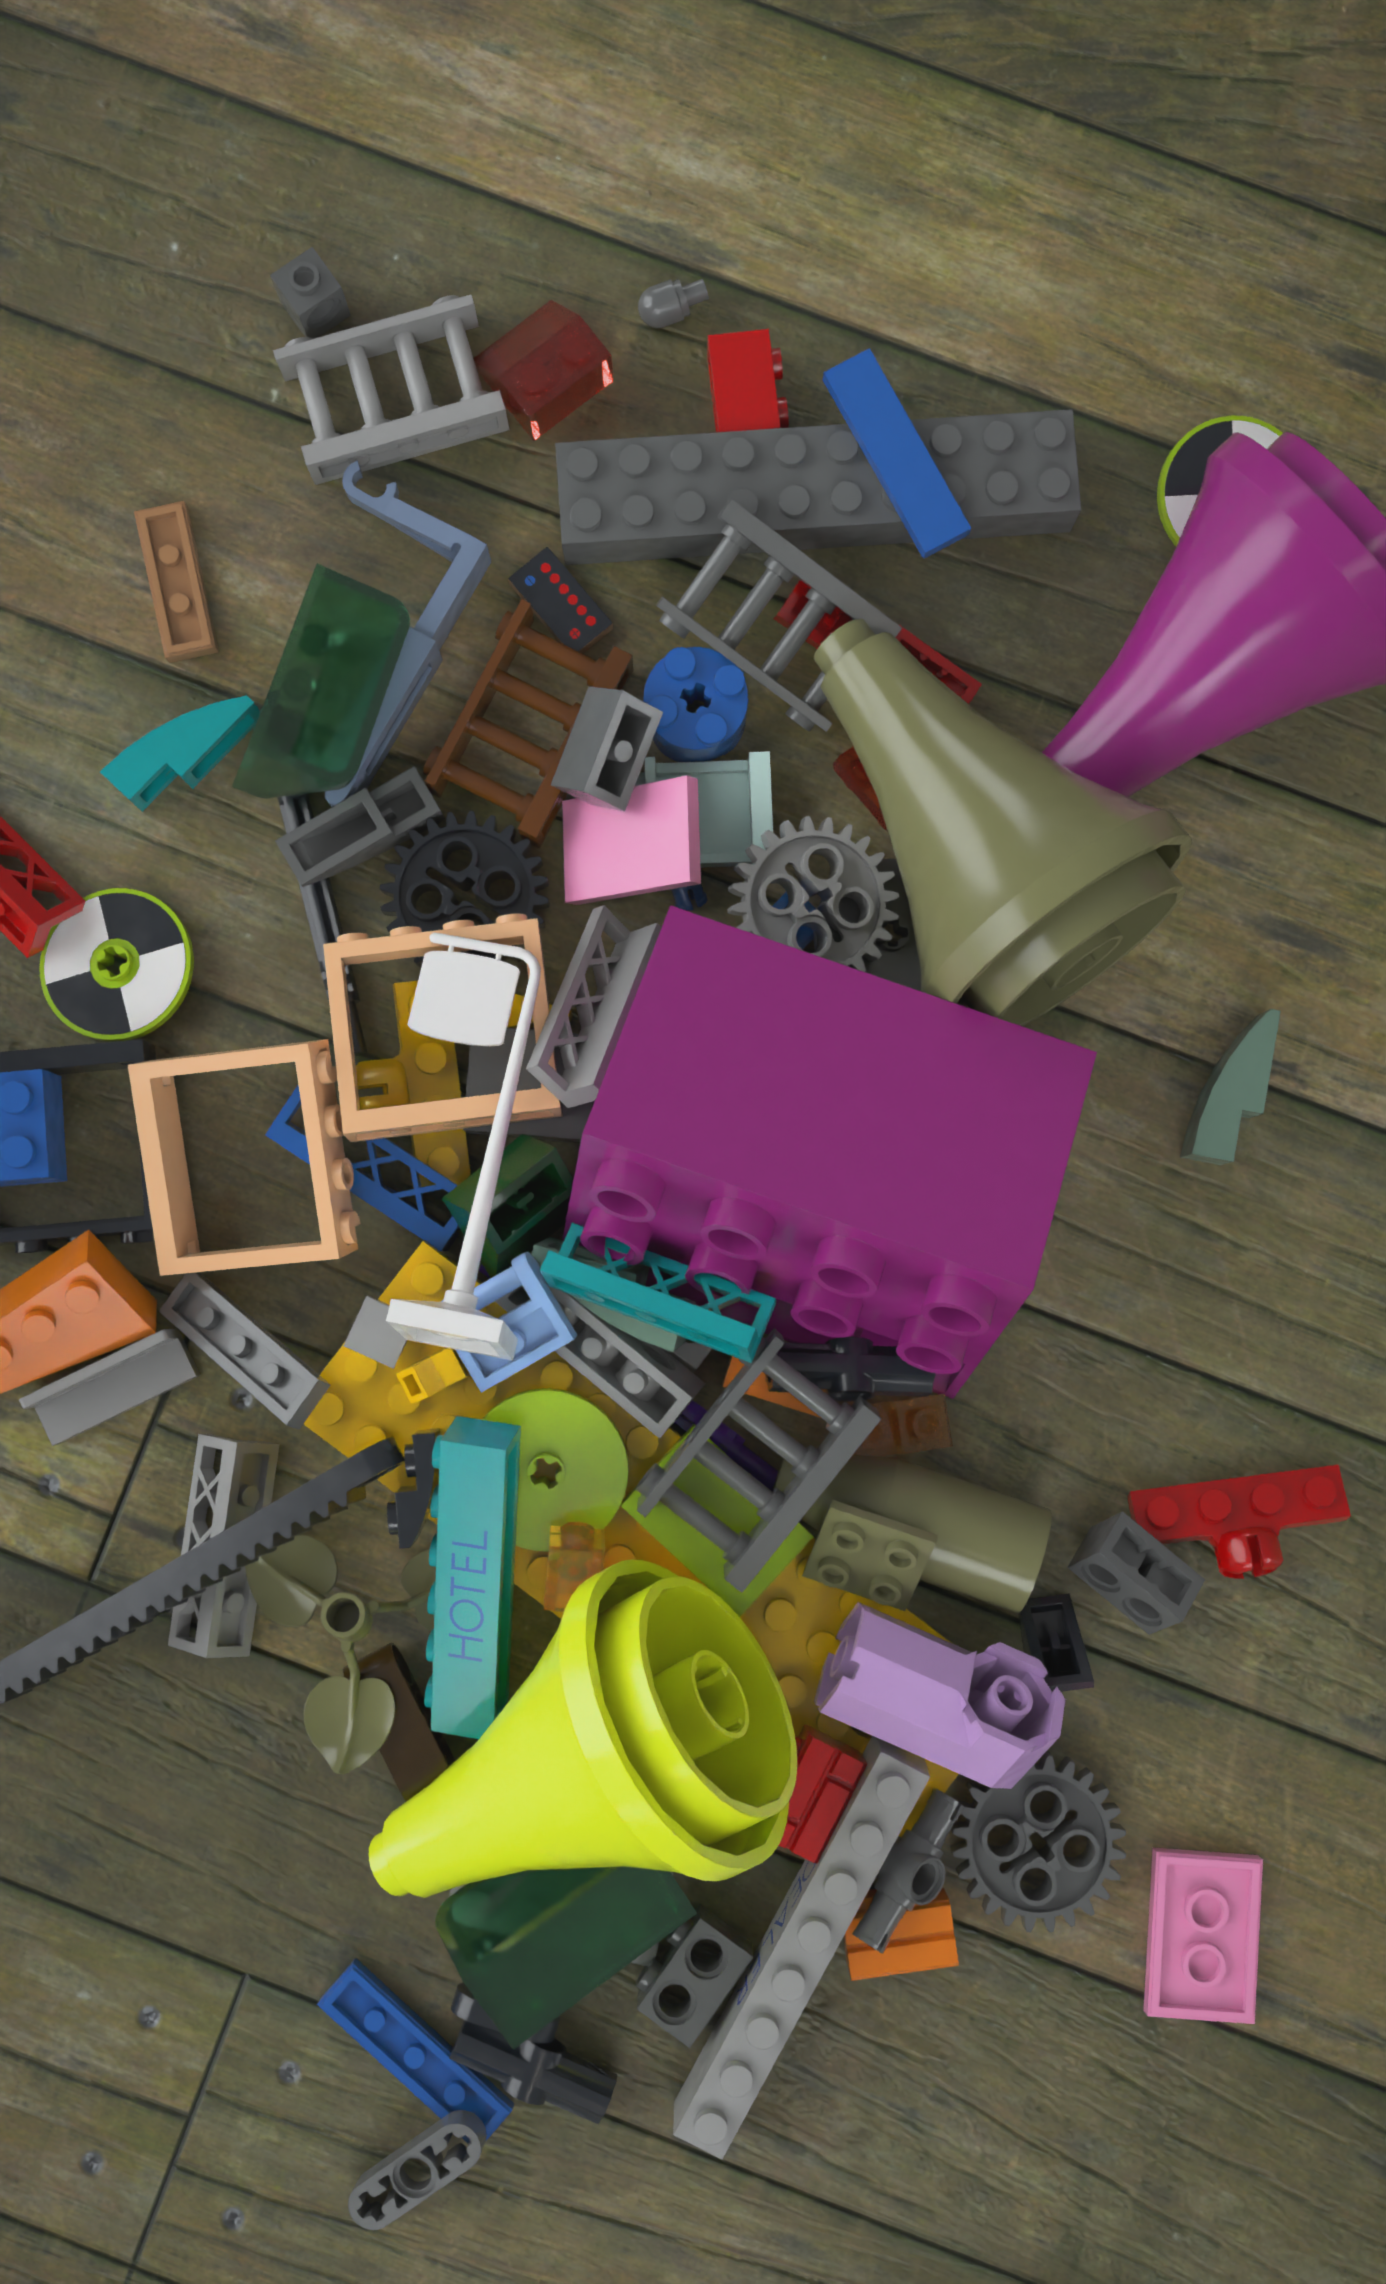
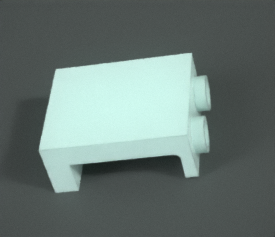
[635,751,773,868]

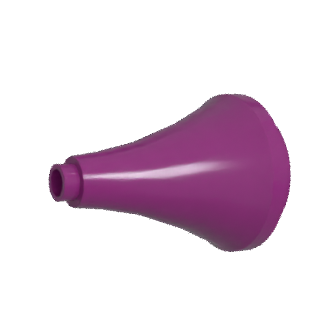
[1042,432,1386,798]

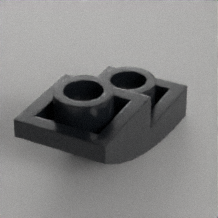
[387,1428,440,1549]

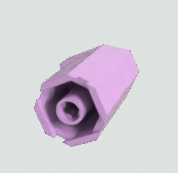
[814,1602,1066,1789]

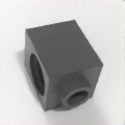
[270,247,351,339]

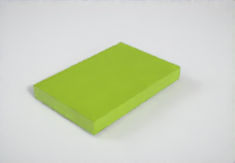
[620,1424,814,1617]

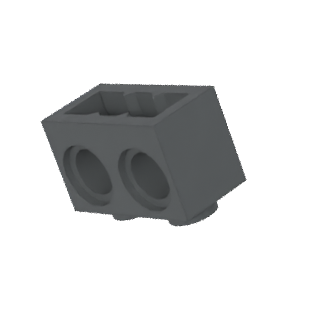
[1067,1511,1205,1635]
[635,1904,753,2048]

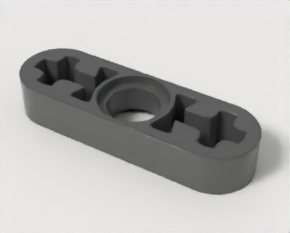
[348,2110,487,2230]

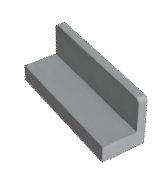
[19,1328,201,1446]

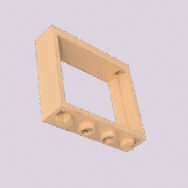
[323,913,562,1142]
[128,1039,361,1276]

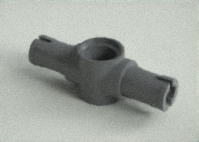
[852,1788,964,1954]

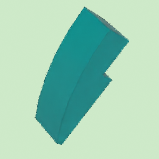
[100,695,263,812]

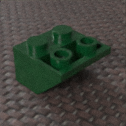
[442,1134,574,1278]

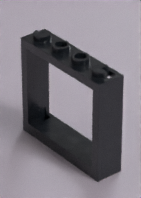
[0,1039,156,1253]

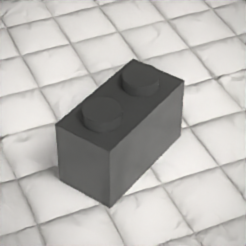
[551,687,663,812]

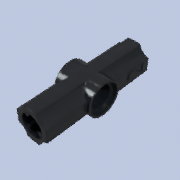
[765,1337,935,1402]
[449,2020,617,2125]

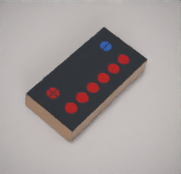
[508,547,613,654]

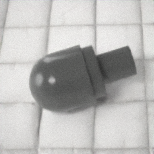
[638,279,709,328]

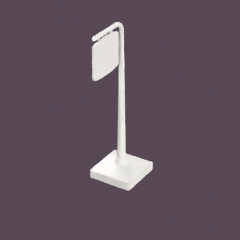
[386,932,541,1361]

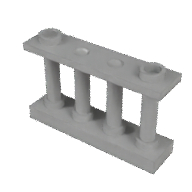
[273,294,509,485]

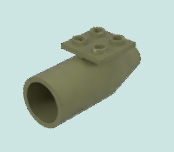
[772,1454,1052,1613]

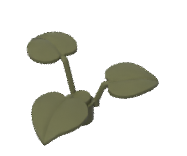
[245,1535,436,1775]

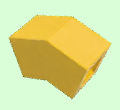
[396,1348,467,1404]

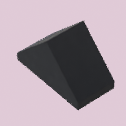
[1018,1593,1094,1692]

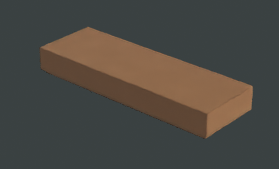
[134,501,219,663]

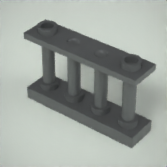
[656,499,902,732]
[636,1328,881,1593]

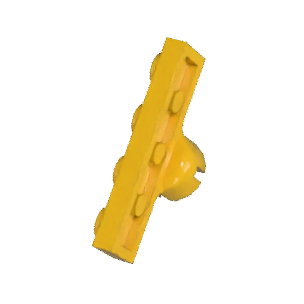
[356,981,471,1187]

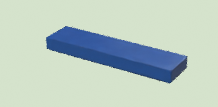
[822,348,972,559]
[317,1958,514,2144]

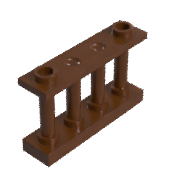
[423,599,634,849]

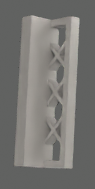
[526,905,662,1108]
[168,1434,280,1658]

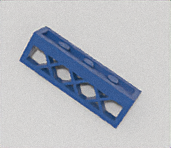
[265,1085,459,1252]

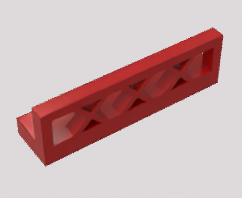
[0,816,86,958]

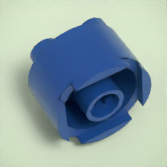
[643,647,748,762]

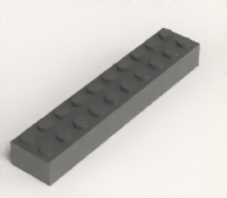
[555,409,1081,565]

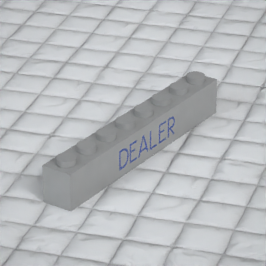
[673,1736,930,2160]

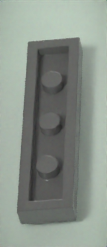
[159,1272,330,1430]

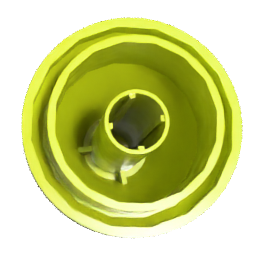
[369,1559,797,1898]

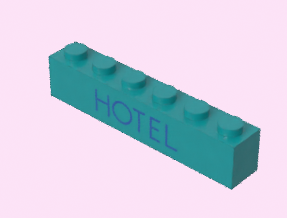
[424,1416,521,1739]

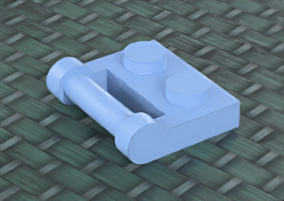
[440,1252,577,1393]

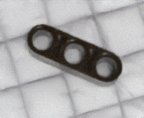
[343,1642,455,1801]

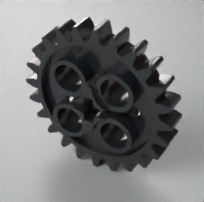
[380,811,550,967]

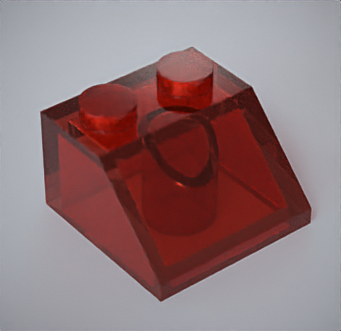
[473,300,613,441]

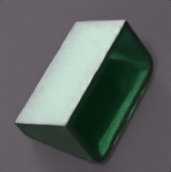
[232,563,410,799]
[435,1866,697,2049]

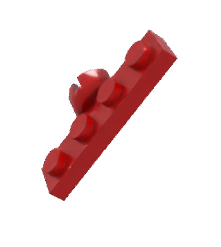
[1127,1464,1351,1579]

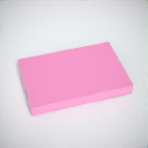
[562,775,701,905]
[1144,1847,1263,2024]

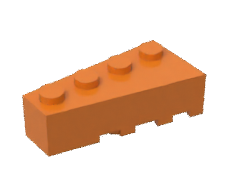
[0,1229,157,1394]

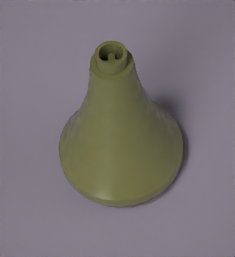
[814,618,1192,1026]

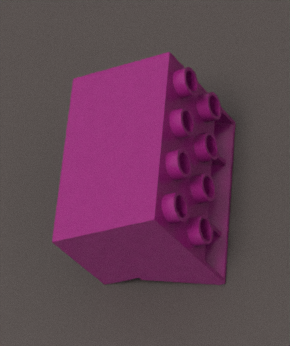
[562,905,1097,1399]

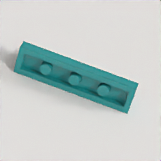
[540,1223,776,1363]

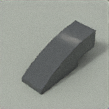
[275,766,446,887]

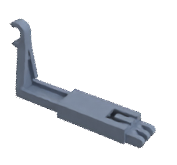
[325,460,491,807]

